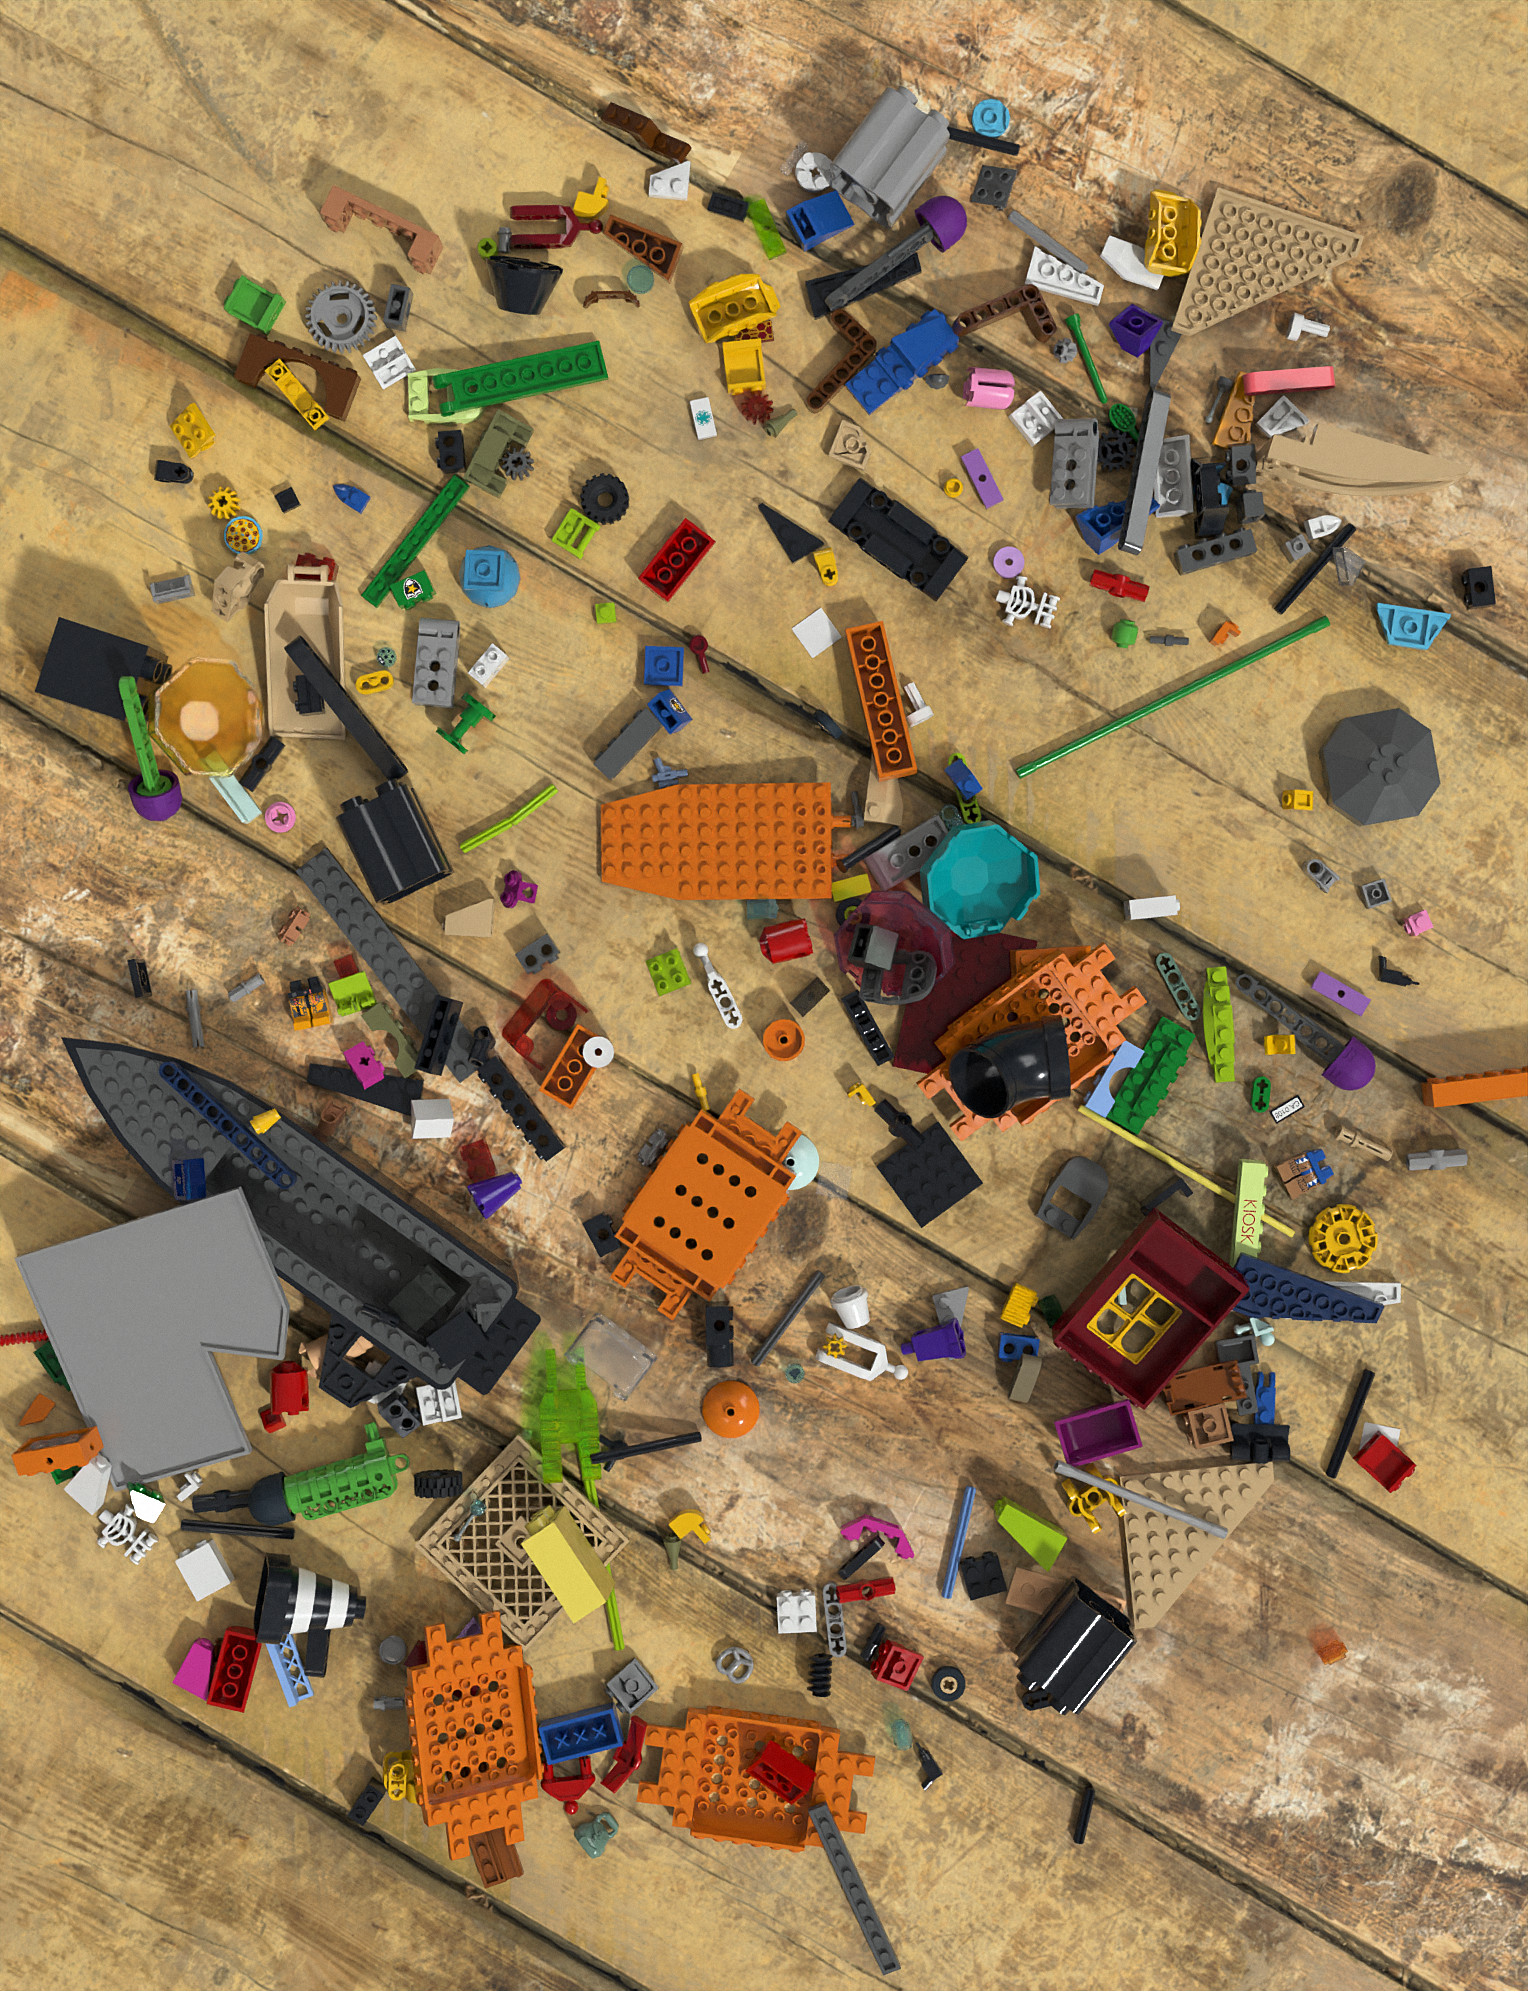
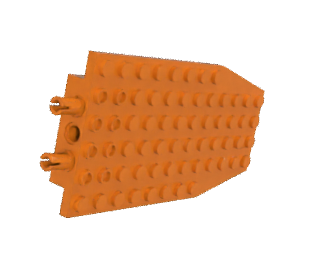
[601,782,851,900]

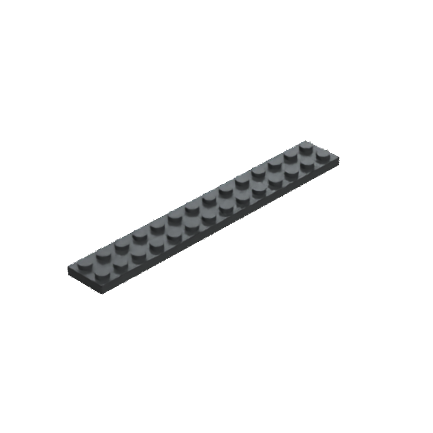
[296,848,490,1083]

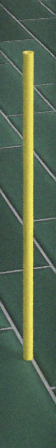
[1077,1104,1295,1238]

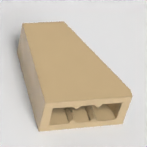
[442,899,495,938]

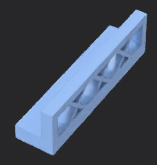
[266,1634,314,1708]

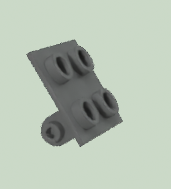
[971,165,1017,211]

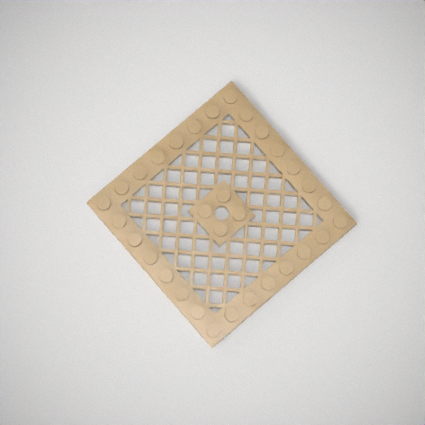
[414,1433,630,1652]

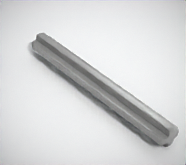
[1008,210,1089,274]

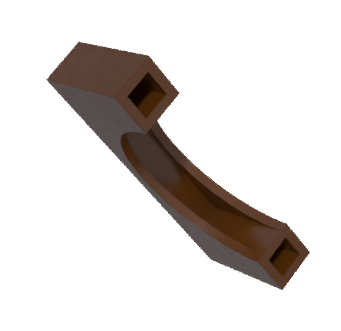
[234,333,361,422]

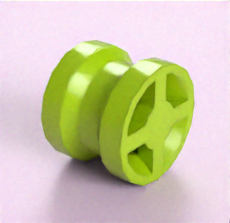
[478,238,498,260]

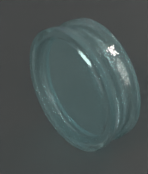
[627,265,654,294]

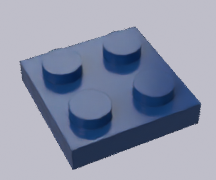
[644,646,684,687]

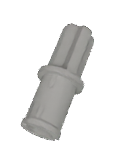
[228,973,265,1002]

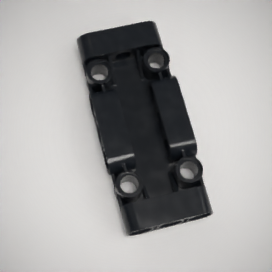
[828,477,969,602]

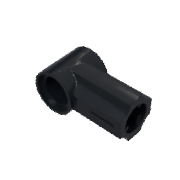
[468,1026,496,1067]

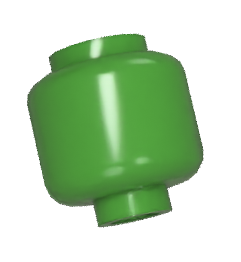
[1111,619,1139,648]

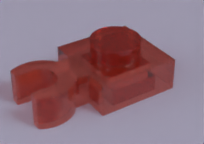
[333,953,359,979]

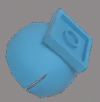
[459,545,521,608]

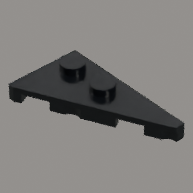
[758,503,824,564]

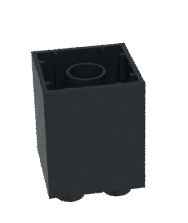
[35,617,173,725]

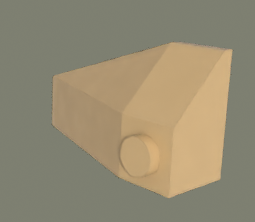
[863,755,903,826]

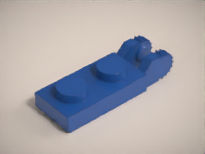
[1254,1372,1276,1424]

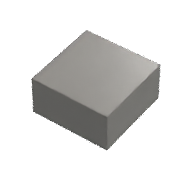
[1359,879,1392,909]

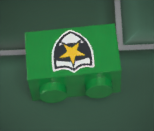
[390,570,436,610]

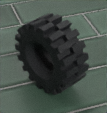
[580,473,630,525]
[414,1469,463,1499]

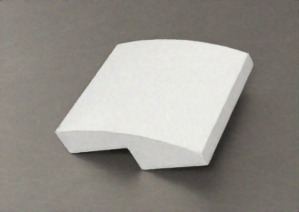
[363,336,416,389]
[1008,391,1063,447]
[415,1381,462,1426]

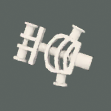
[996,576,1060,629]
[96,1503,159,1565]

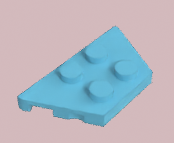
[1376,603,1451,650]

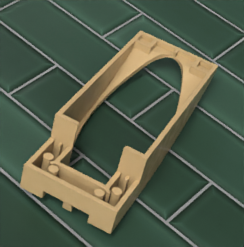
[1255,422,1471,497]

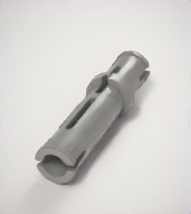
[185,989,205,1048]

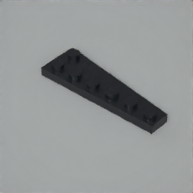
[805,252,922,320]
[307,1063,424,1116]

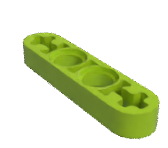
[948,753,981,824]

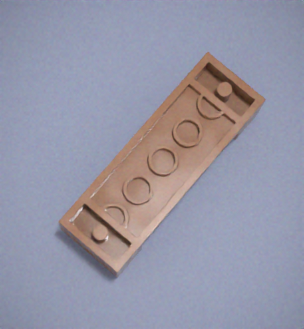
[320,185,443,275]

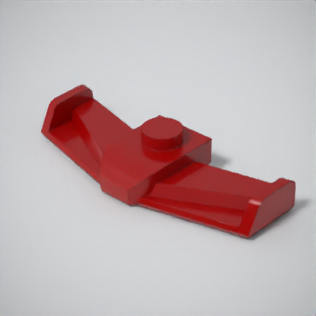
[600,1715,647,1794]

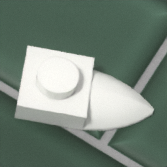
[1304,515,1342,540]

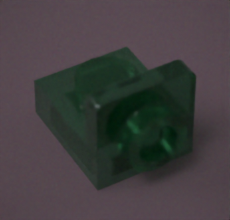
[1037,1294,1064,1329]

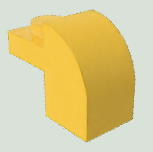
[573,177,610,219]
[668,1509,711,1544]

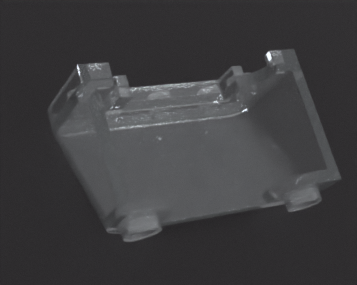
[564,1312,657,1401]

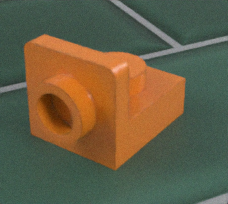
[1209,621,1241,646]

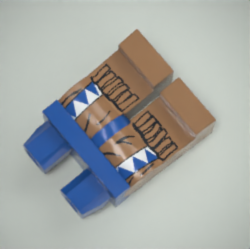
[1273,1149,1334,1200]

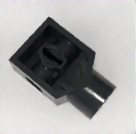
[706,1301,734,1368]

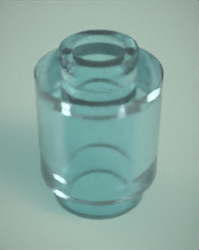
[891,1719,913,1750]

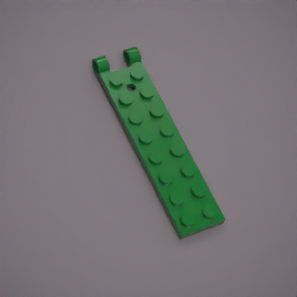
[432,341,608,417]

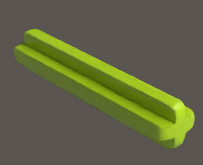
[509,784,558,825]
[460,818,513,853]

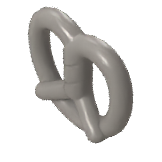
[716,1647,754,1684]

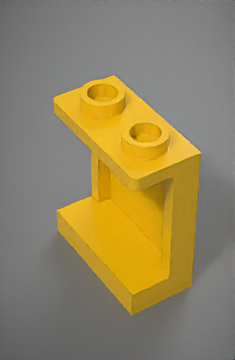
[723,338,766,395]

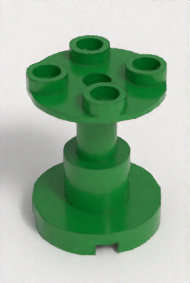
[436,692,496,755]

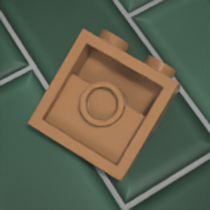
[1182,1403,1234,1450]

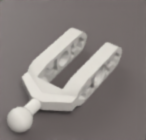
[693,943,743,1029]
[815,1322,908,1381]

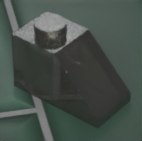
[790,977,830,1017]

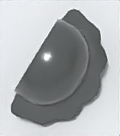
[925,374,949,390]

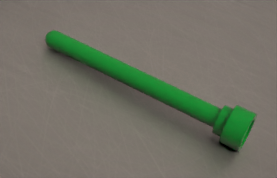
[1065,313,1108,404]

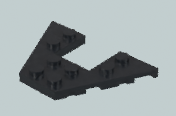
[319,1315,417,1408]

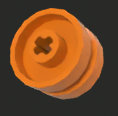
[763,1019,805,1061]

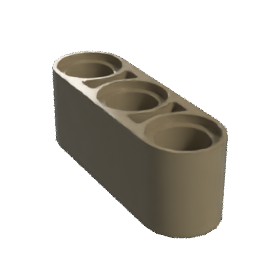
[1008,1353,1042,1403]

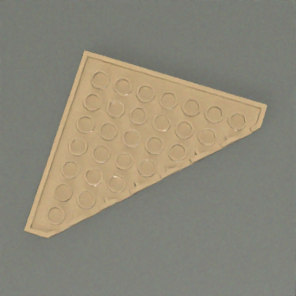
[1171,187,1364,336]
[1119,1461,1274,1629]

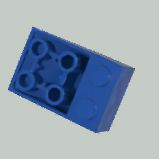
[786,190,855,252]

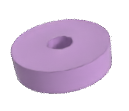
[993,547,1024,579]

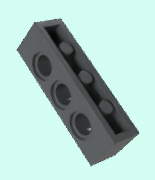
[1174,528,1257,576]

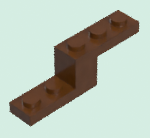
[601,102,692,164]

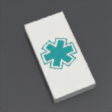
[690,397,717,440]

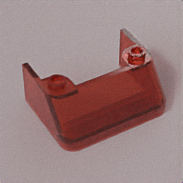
[502,979,591,1071]

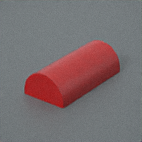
[638,518,716,603]
[206,1626,262,1713]

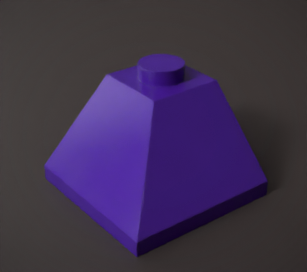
[1109,304,1163,358]

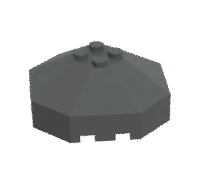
[1318,708,1441,827]

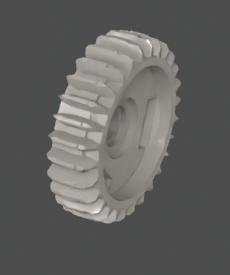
[305,280,377,354]

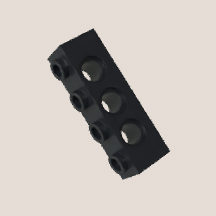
[840,989,895,1066]
[414,994,463,1076]

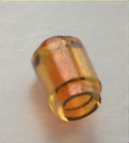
[1317,1640,1348,1665]

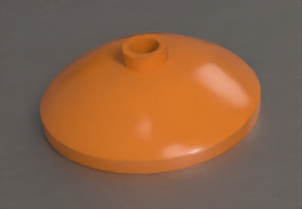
[702,1380,760,1438]

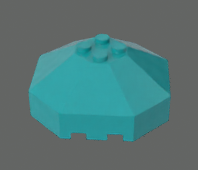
[920,820,1041,939]

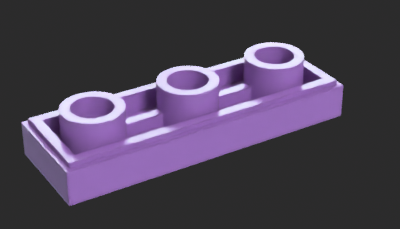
[961,448,1004,509]
[1310,971,1371,1016]

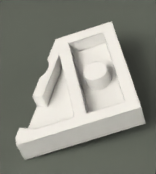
[649,161,691,201]
[1255,395,1310,438]

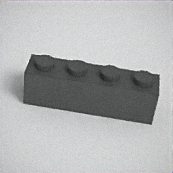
[593,708,663,781]

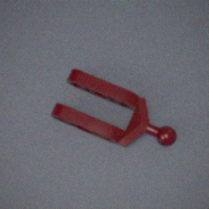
[510,205,603,249]

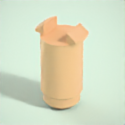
[299,1333,374,1380]

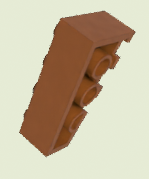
[604,214,684,284]

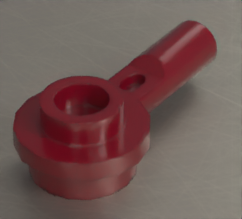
[689,635,710,674]

